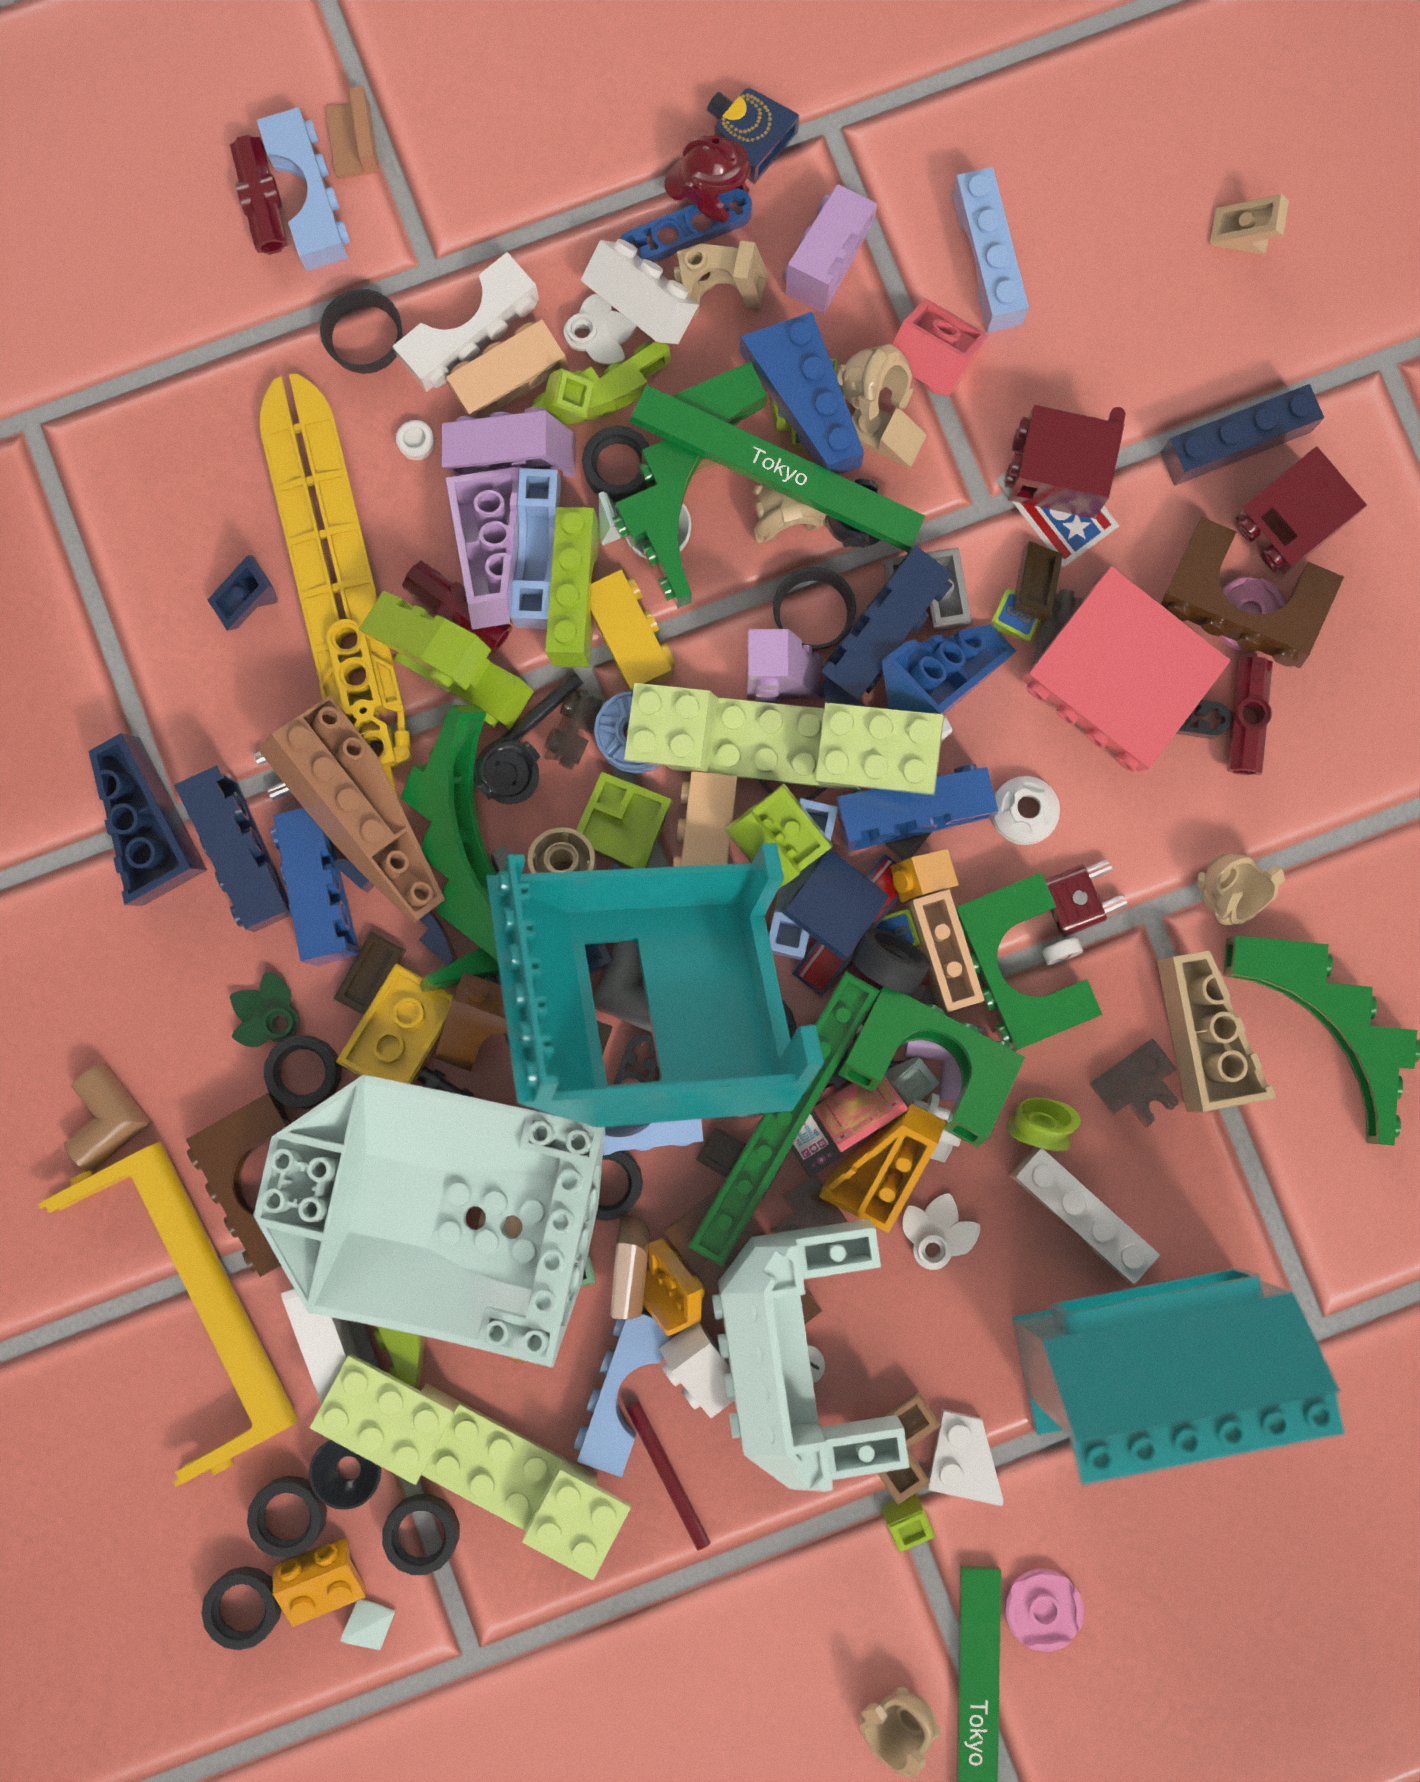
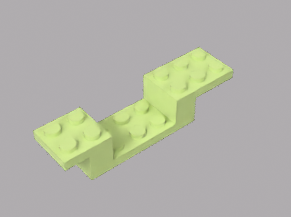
[624,683,944,795]
[310,1354,631,1580]

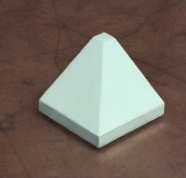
[599,491,620,545]
[885,1056,940,1105]
[340,1598,395,1650]

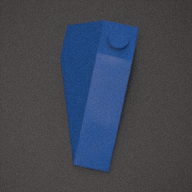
[882,624,1016,715]

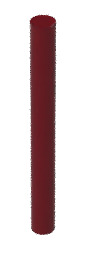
[625,1401,711,1551]

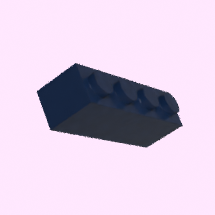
[1160,384,1325,486]

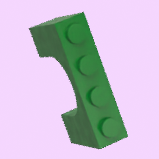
[955,872,1103,1051]
[838,986,1025,1148]

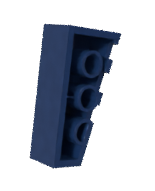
[88,733,207,906]

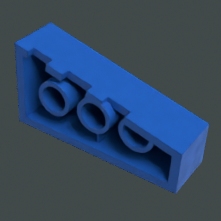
[740,312,864,475]
[836,764,998,853]
[271,808,360,966]

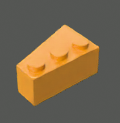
[818,1103,947,1234]

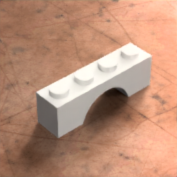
[392,252,539,392]
[1009,1147,1160,1284]

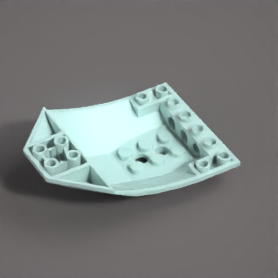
[254,1075,605,1367]

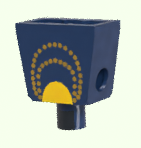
[707,88,799,184]

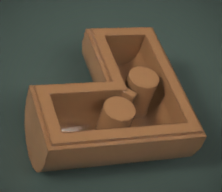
[64,1063,152,1171]
[610,1215,650,1319]
[877,1392,941,1504]

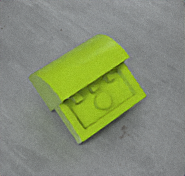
[724,784,833,888]

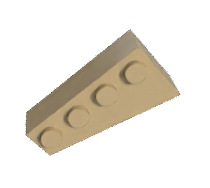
[1157,950,1277,1112]

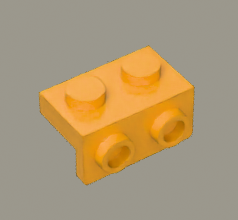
[643,1238,705,1336]
[273,1538,366,1627]

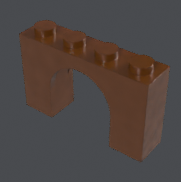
[1160,517,1344,668]
[434,972,613,1072]
[186,1093,293,1277]

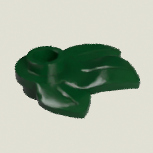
[230,972,300,1047]

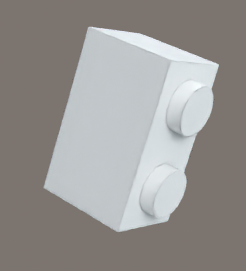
[659,1323,735,1418]

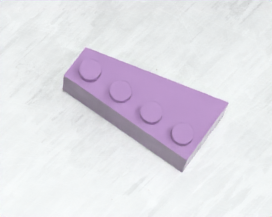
[446,466,521,630]

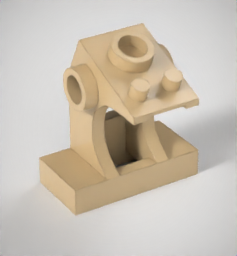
[674,240,769,317]

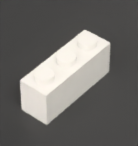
[581,239,699,344]

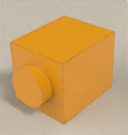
[890,849,959,903]

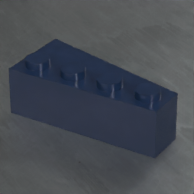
[821,545,953,700]
[174,765,291,932]

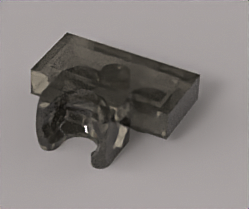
[1090,1038,1179,1128]
[770,1174,848,1234]

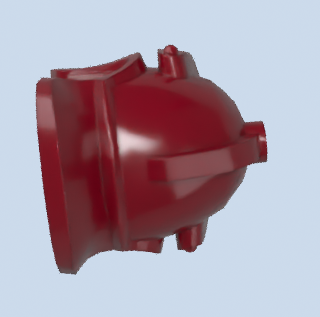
[664,135,751,223]

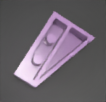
[783,184,877,314]
[442,407,575,477]
[747,629,822,704]

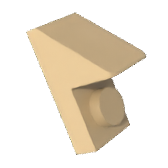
[1210,194,1289,254]
[852,408,927,469]

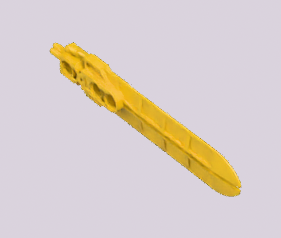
[260,374,412,801]

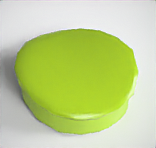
[1006,1097,1082,1152]

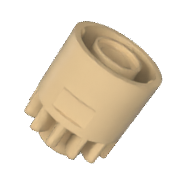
[528,828,596,874]

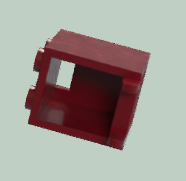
[1004,405,1126,519]
[1236,446,1367,575]

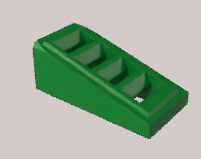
[419,947,500,992]

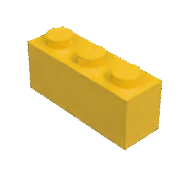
[590,569,676,691]

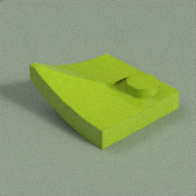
[576,772,672,869]

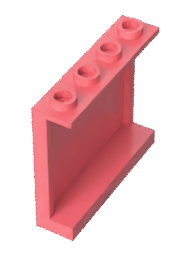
[1021,566,1231,772]

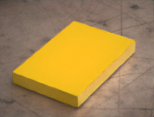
[336,963,454,1085]

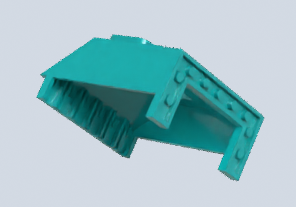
[486,843,824,1128]
[1012,1268,1345,1485]

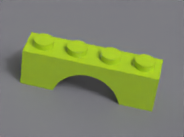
[545,507,599,668]

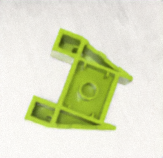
[359,590,534,730]

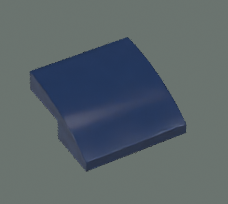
[783,849,889,961]

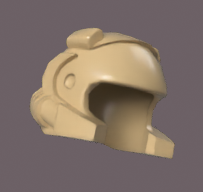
[836,344,914,421]
[752,484,827,544]
[1198,854,1285,926]
[858,1687,941,1777]

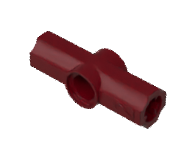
[230,135,288,255]
[402,560,513,654]
[1227,656,1273,775]

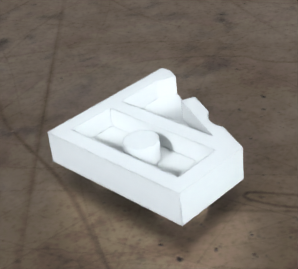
[927,1409,1004,1506]

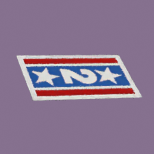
[996,472,1119,568]

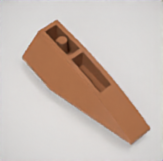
[258,695,445,923]

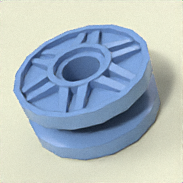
[594,690,660,774]

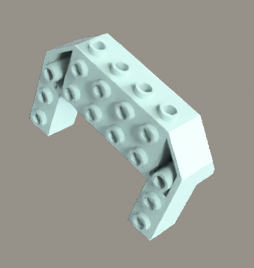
[712,1219,909,1492]

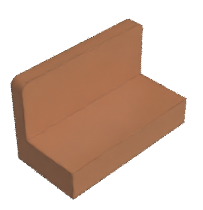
[326,86,380,179]

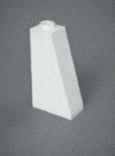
[281,1287,359,1405]

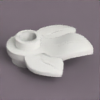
[564,294,637,365]
[902,1193,980,1270]

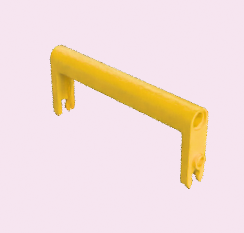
[38,1142,299,1487]

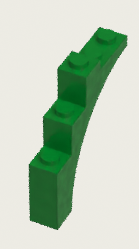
[612,361,767,609]
[401,704,498,961]
[1223,936,1420,1146]

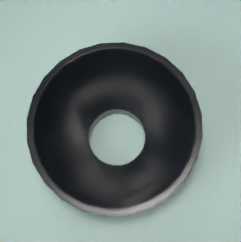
[309,1439,382,1510]

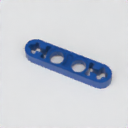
[619,188,752,263]

